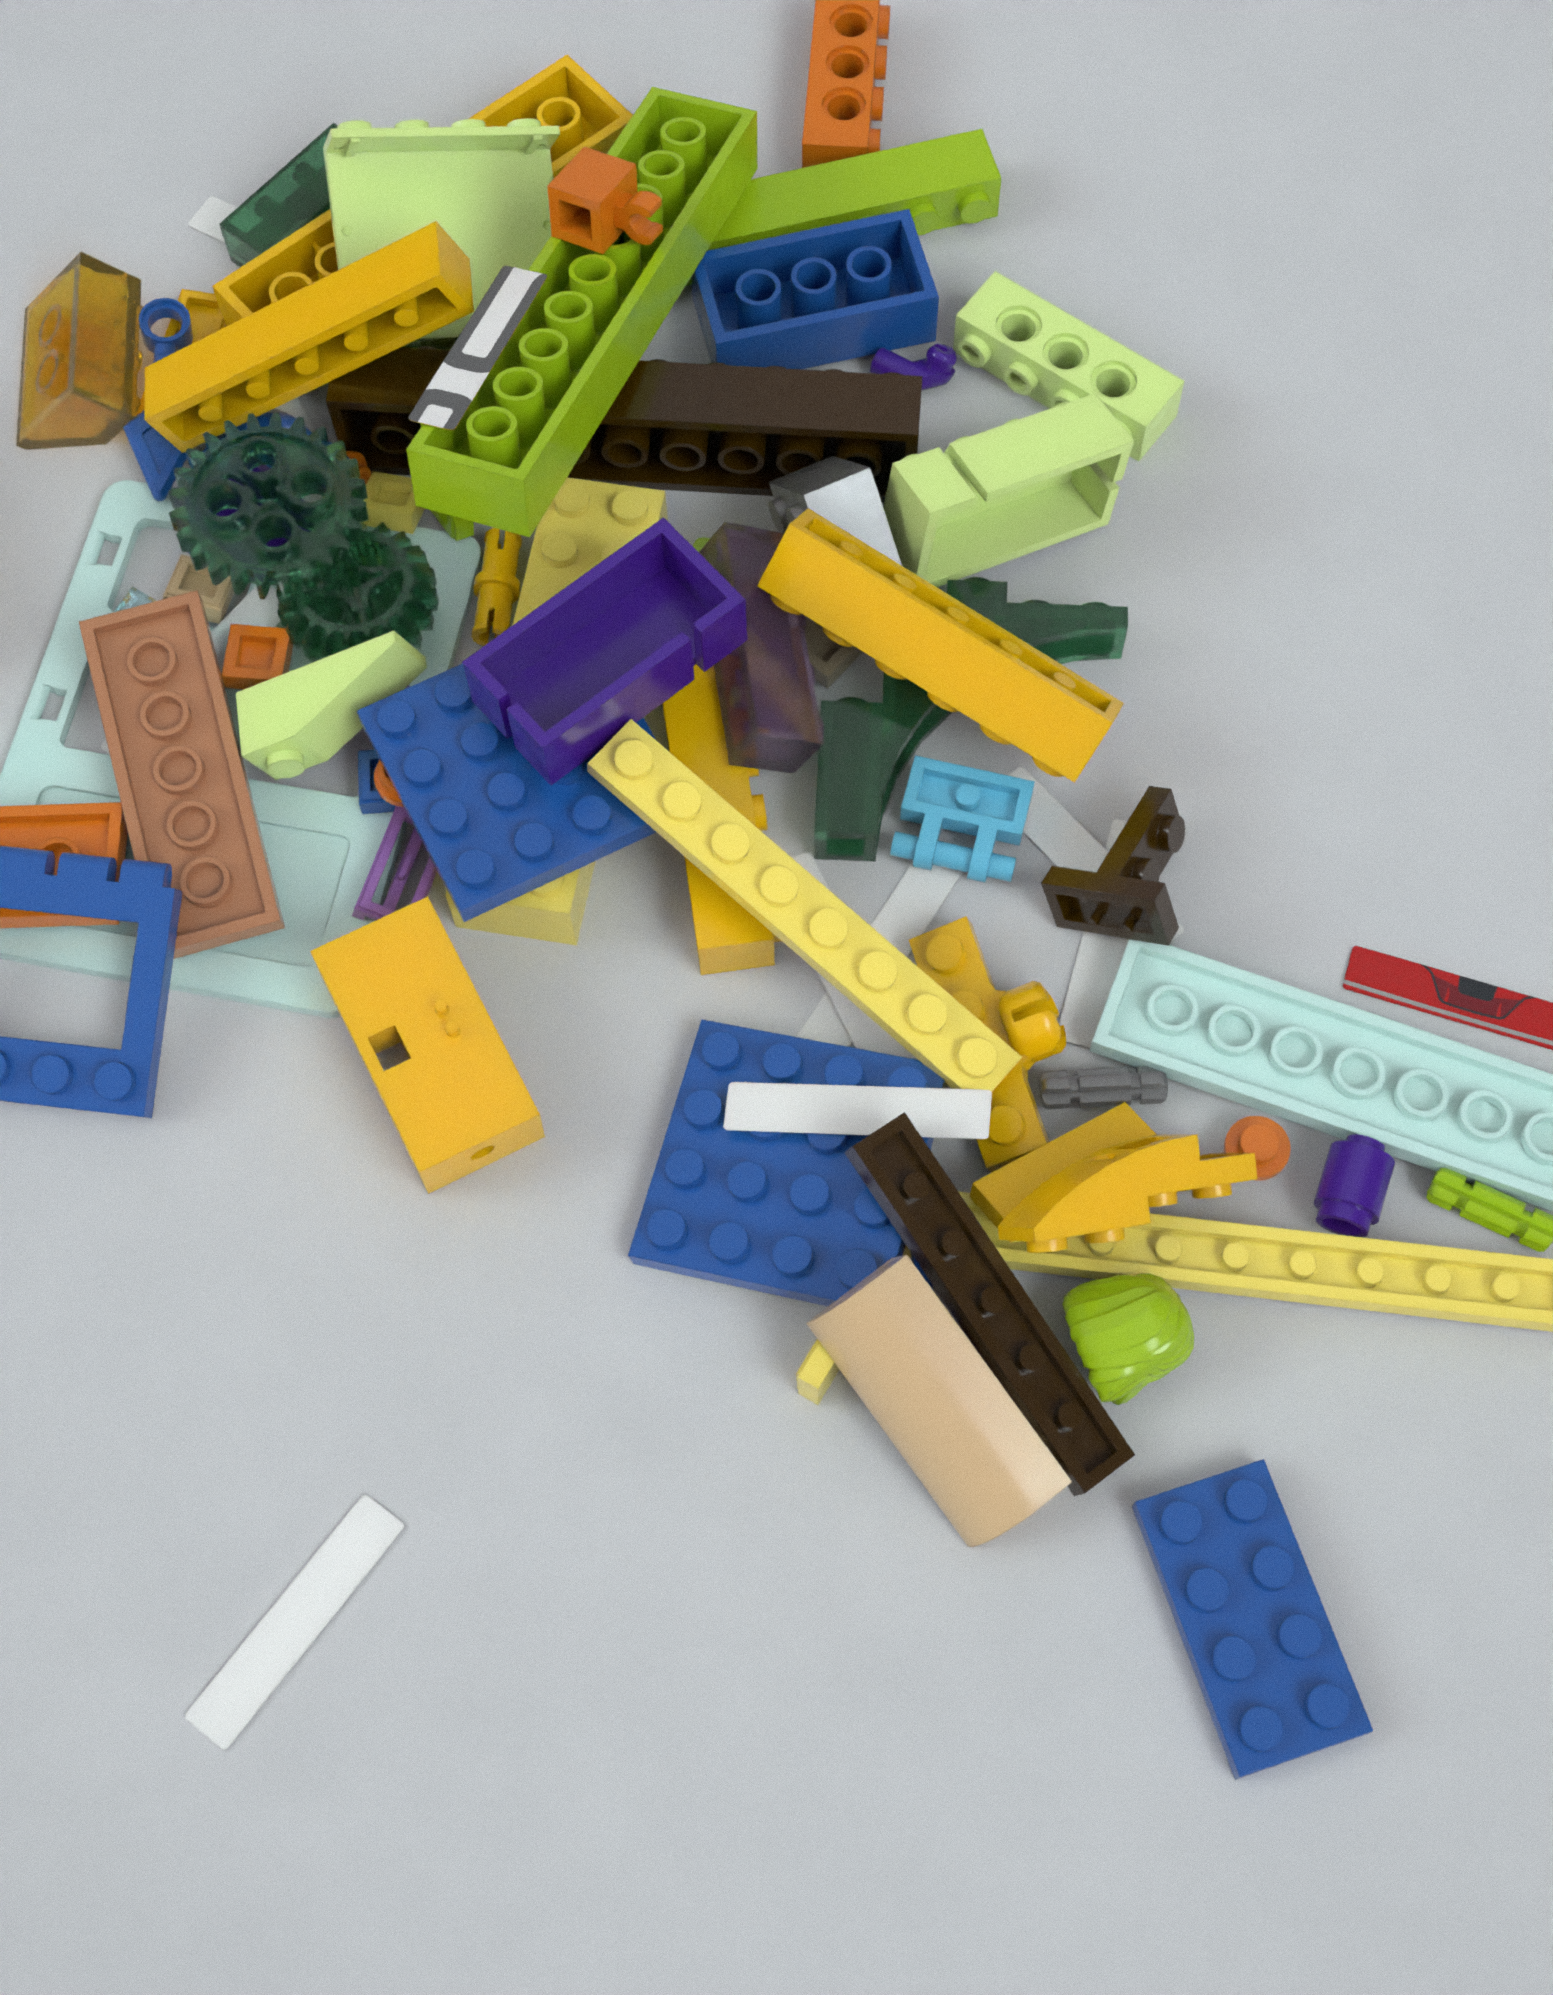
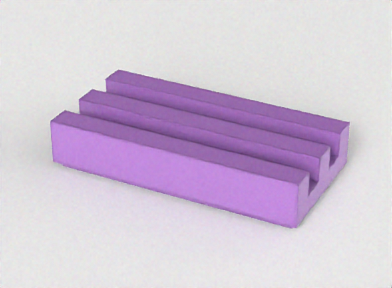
[352,806,437,920]

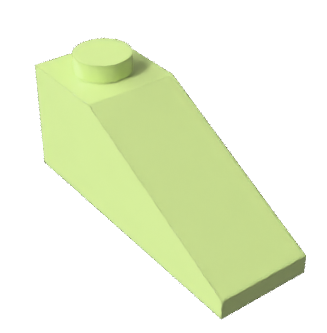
[236,631,427,780]

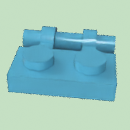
[890,755,1035,883]

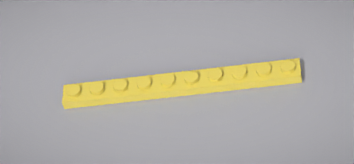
[903,1192,1553,1332]

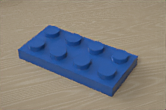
[1132,1459,1373,1780]

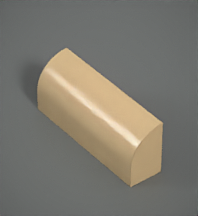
[806,1255,1072,1547]

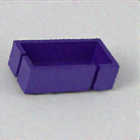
[462,517,747,786]

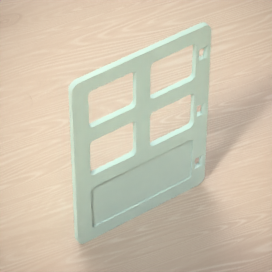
[0,480,483,1018]

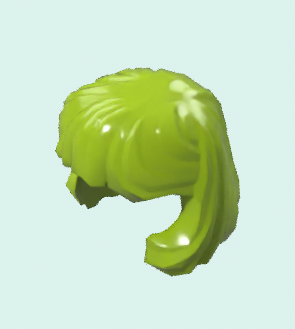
[1062,1273,1194,1405]

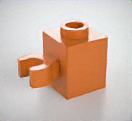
[547,147,663,254]

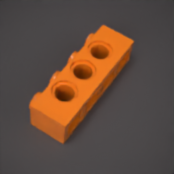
[802,0,890,168]

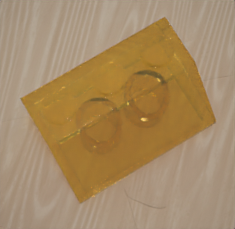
[16,251,143,450]

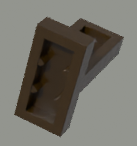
[1041,786,1185,946]

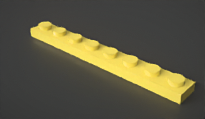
[587,719,1022,1092]

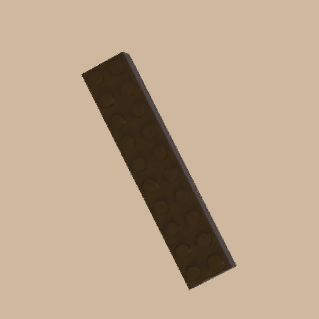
[326,346,922,503]

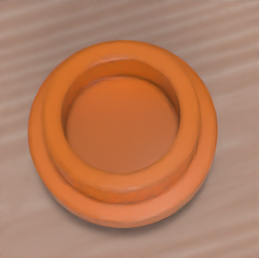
[1223,1116,1291,1181]

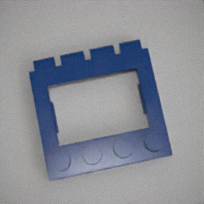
[0,846,182,1118]

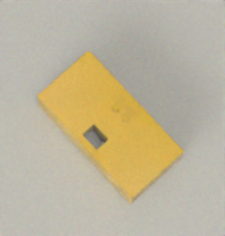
[310,896,545,1194]

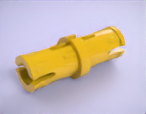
[471,528,522,646]

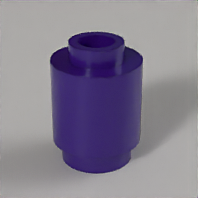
[1313,1134,1395,1237]

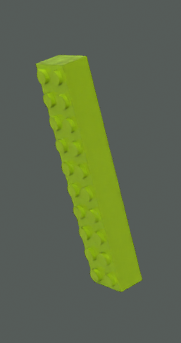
[406,86,758,537]

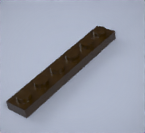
[844,1112,1135,1496]

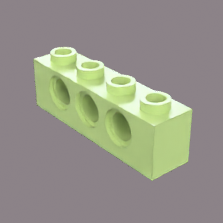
[953,271,1184,462]

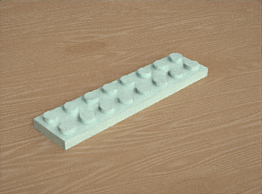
[1090,939,1553,1212]

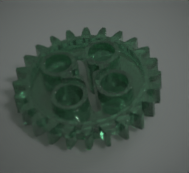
[168,412,369,599]

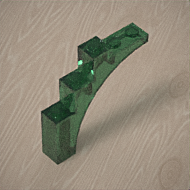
[814,577,1128,862]

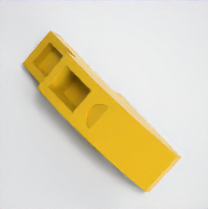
[998,1134,1258,1253]

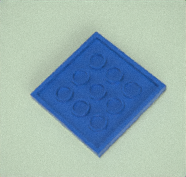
[357,663,657,922]
[628,1019,948,1306]

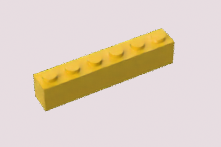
[144,221,474,453]
[757,508,1124,783]
[662,646,782,975]

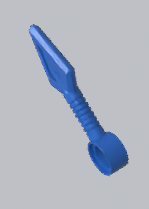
[123,298,194,501]

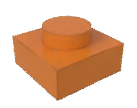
[221,624,294,689]

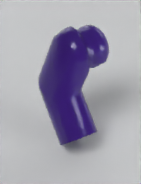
[870,344,957,391]

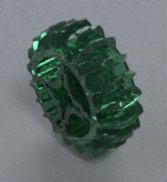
[276,518,439,663]

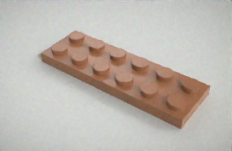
[79,590,285,959]

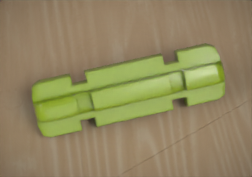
[1426,1168,1553,1252]

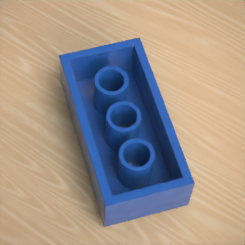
[691,209,939,369]

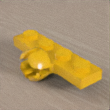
[909,916,1066,1173]

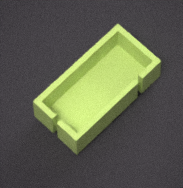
[883,393,1134,587]

